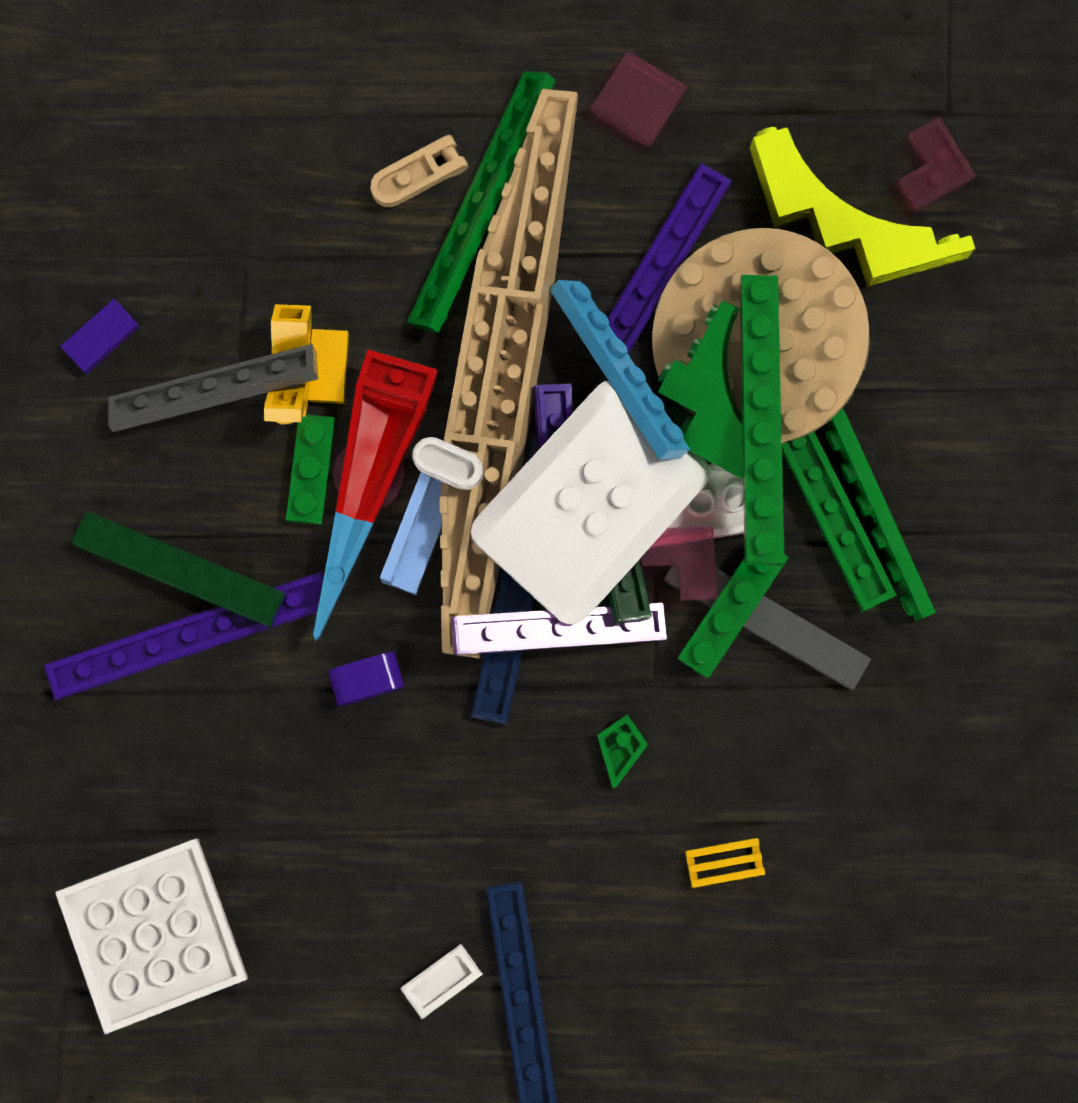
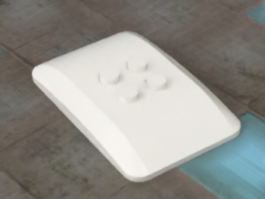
[471,381,710,625]

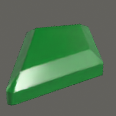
[597,715,648,788]

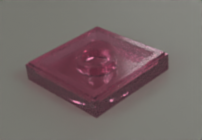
[590,51,687,148]

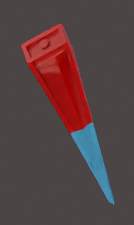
[313,349,438,640]

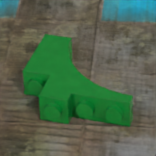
[658,301,743,480]

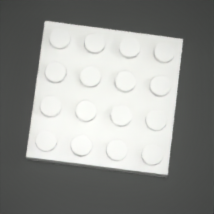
[55,838,248,1034]

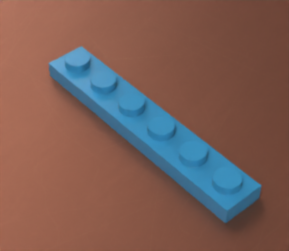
[549,280,690,459]

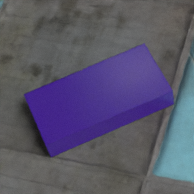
[61,299,140,375]

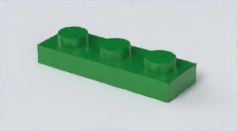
[286,414,336,526]

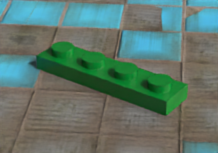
[677,554,789,679]

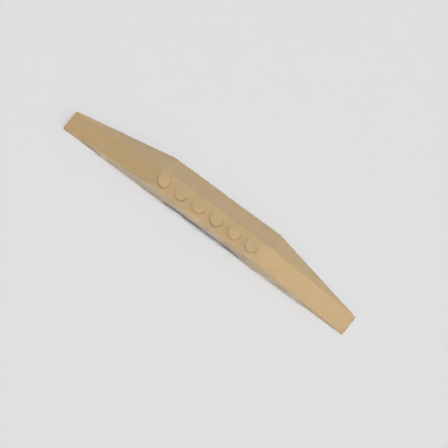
[440,89,578,659]

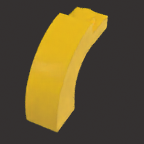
[264,304,312,424]

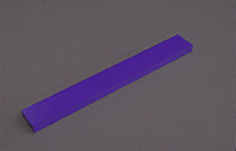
[44,571,335,700]

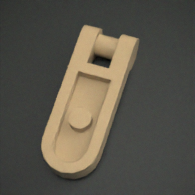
[371,135,469,207]

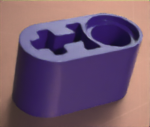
[328,651,405,707]

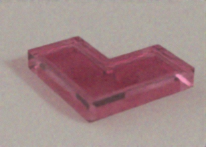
[896,117,976,213]
[641,526,718,601]

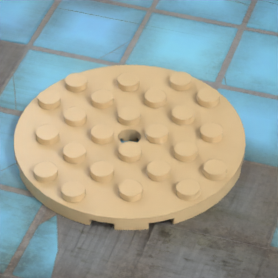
[652,228,870,443]

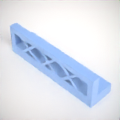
[380,472,442,595]

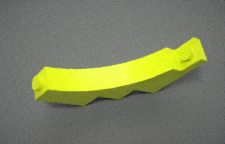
[750,127,975,287]

